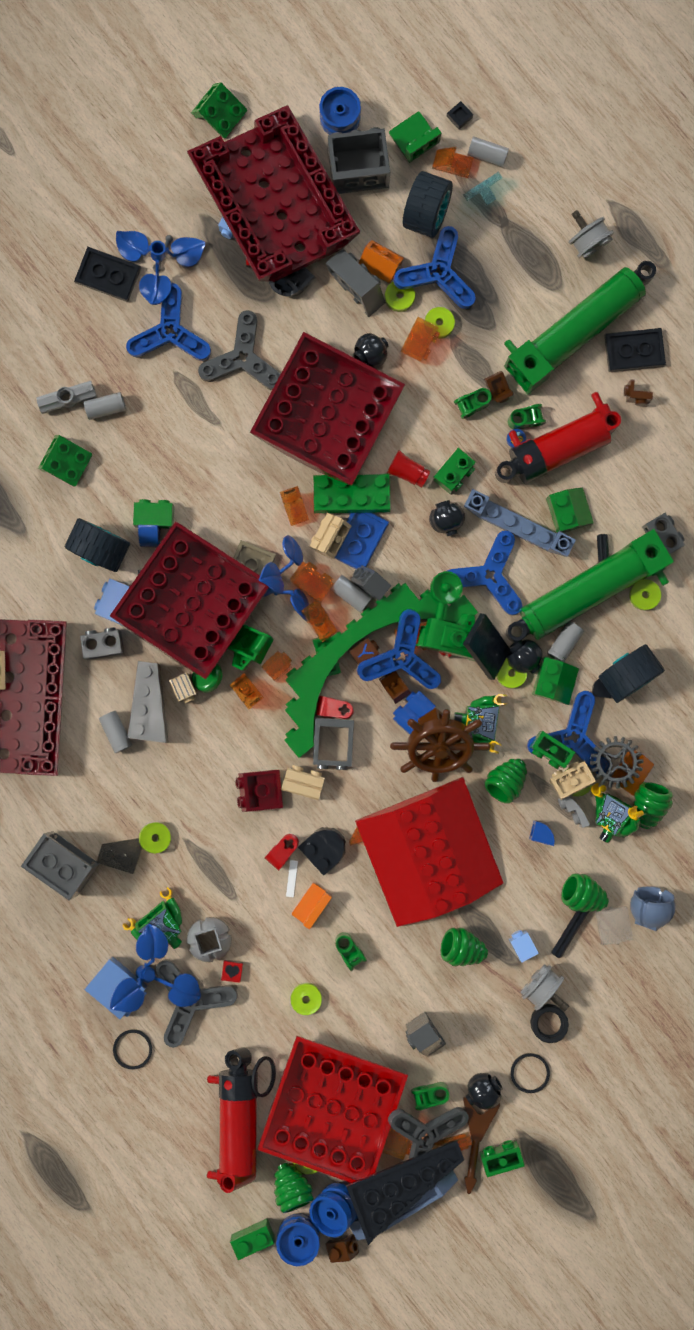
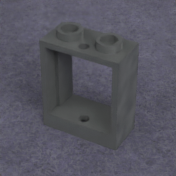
[313,718,354,770]

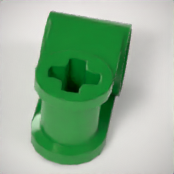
[454,388,492,419]
[508,404,546,429]
[335,932,367,971]
[411,1082,449,1111]

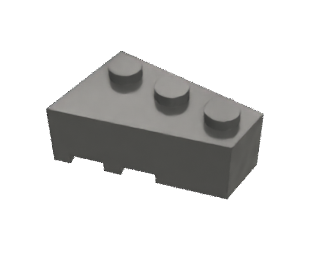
[326,249,386,317]
[405,1012,446,1057]

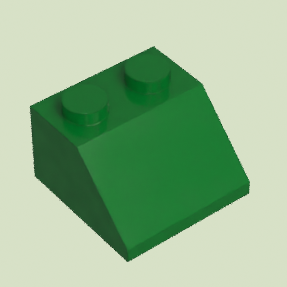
[546,487,594,533]
[532,657,579,705]

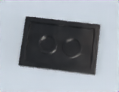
[74,246,141,302]
[604,328,666,372]
[463,613,510,680]

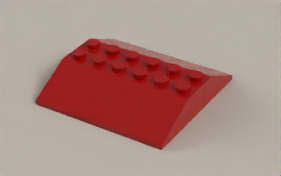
[355,777,504,927]
[257,1036,408,1183]

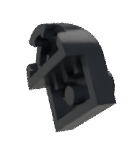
[269,267,316,297]
[298,827,346,876]

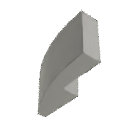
[558,796,590,828]

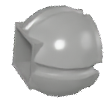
[187,917,232,962]

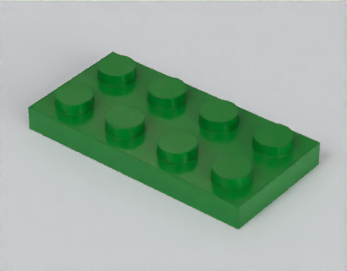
[313,474,390,513]

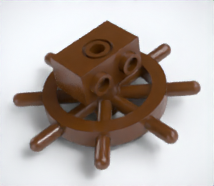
[390,708,491,782]

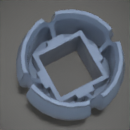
[630,886,676,931]

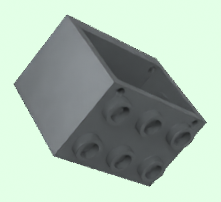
[328,127,390,194]
[21,831,100,901]

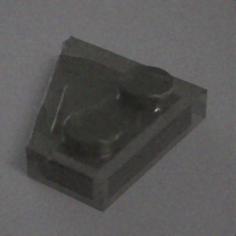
[97,838,142,874]

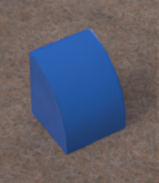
[138,525,161,548]
[529,821,555,846]

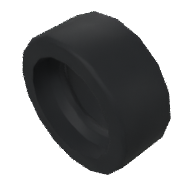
[530,1004,569,1043]

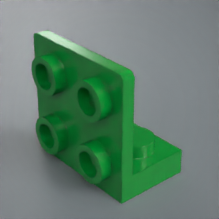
[191,82,247,138]
[389,111,442,163]
[38,435,92,487]

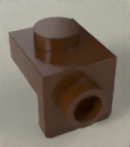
[484,371,514,403]
[623,379,653,406]
[379,671,411,704]
[325,1234,359,1263]

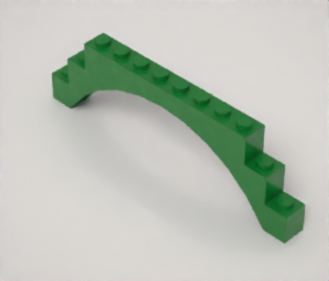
[284,583,478,758]

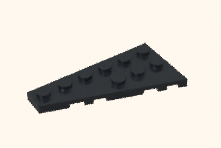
[346,1140,464,1245]

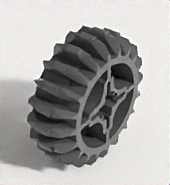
[590,736,644,789]

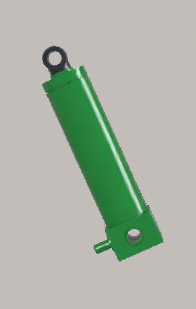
[504,261,656,395]
[506,529,674,642]

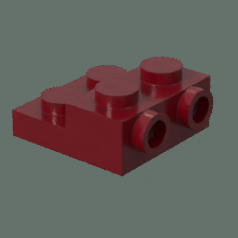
[235,769,283,812]

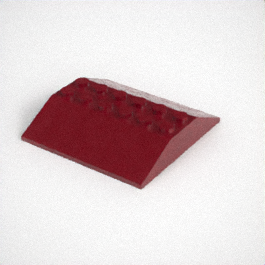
[250,332,405,486]
[110,521,269,679]

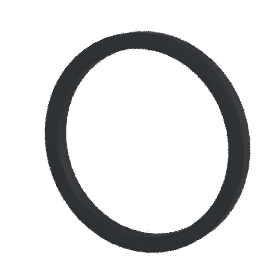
[113,1029,152,1070]
[511,1053,550,1093]
[252,1056,276,1097]

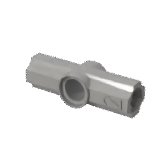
[36,381,97,414]

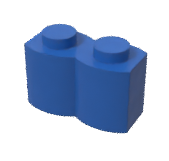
[392,691,436,735]

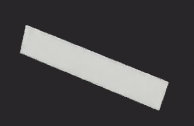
[286,860,298,897]

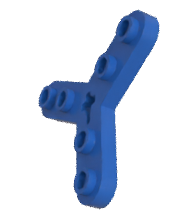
[393,226,476,309]
[126,283,211,361]
[447,531,522,615]
[357,609,441,689]
[527,691,610,774]

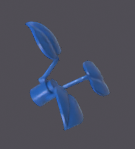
[116,231,205,305]
[259,535,310,622]
[110,924,201,1012]

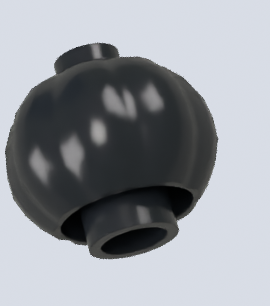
[353,333,389,369]
[429,500,465,537]
[507,639,543,674]
[466,1073,503,1110]

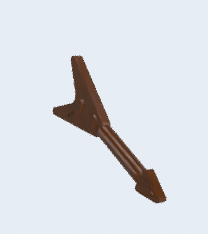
[463,1097,500,1194]

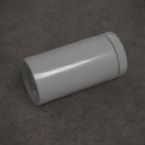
[467,136,509,167]
[84,392,126,420]
[331,575,372,613]
[547,621,584,662]
[99,711,132,753]

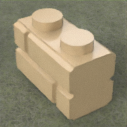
[309,513,352,560]
[281,765,325,800]

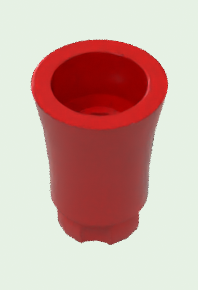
[387,450,430,488]

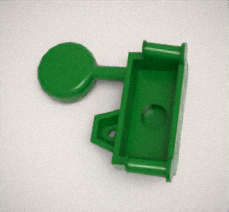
[416,571,476,662]
[192,624,274,693]

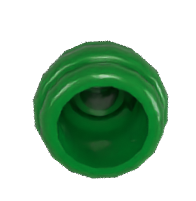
[485,759,527,804]
[634,782,673,829]
[561,873,609,912]
[440,927,488,967]
[274,1162,314,1213]

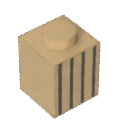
[169,673,198,704]

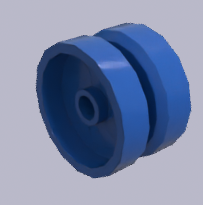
[319,87,361,135]
[309,1183,358,1238]
[276,1213,320,1267]

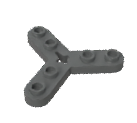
[198,310,280,390]
[156,959,237,1048]
[388,1107,469,1159]

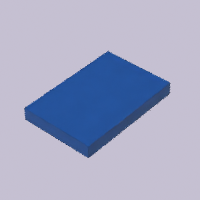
[334,513,389,569]

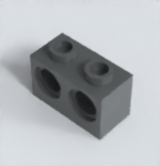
[642,512,685,554]
[351,565,391,601]
[80,627,124,660]

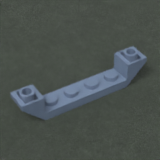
[464,489,576,557]
[350,1171,458,1241]

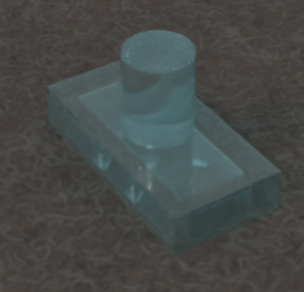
[463,171,502,205]

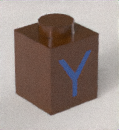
[349,638,380,665]

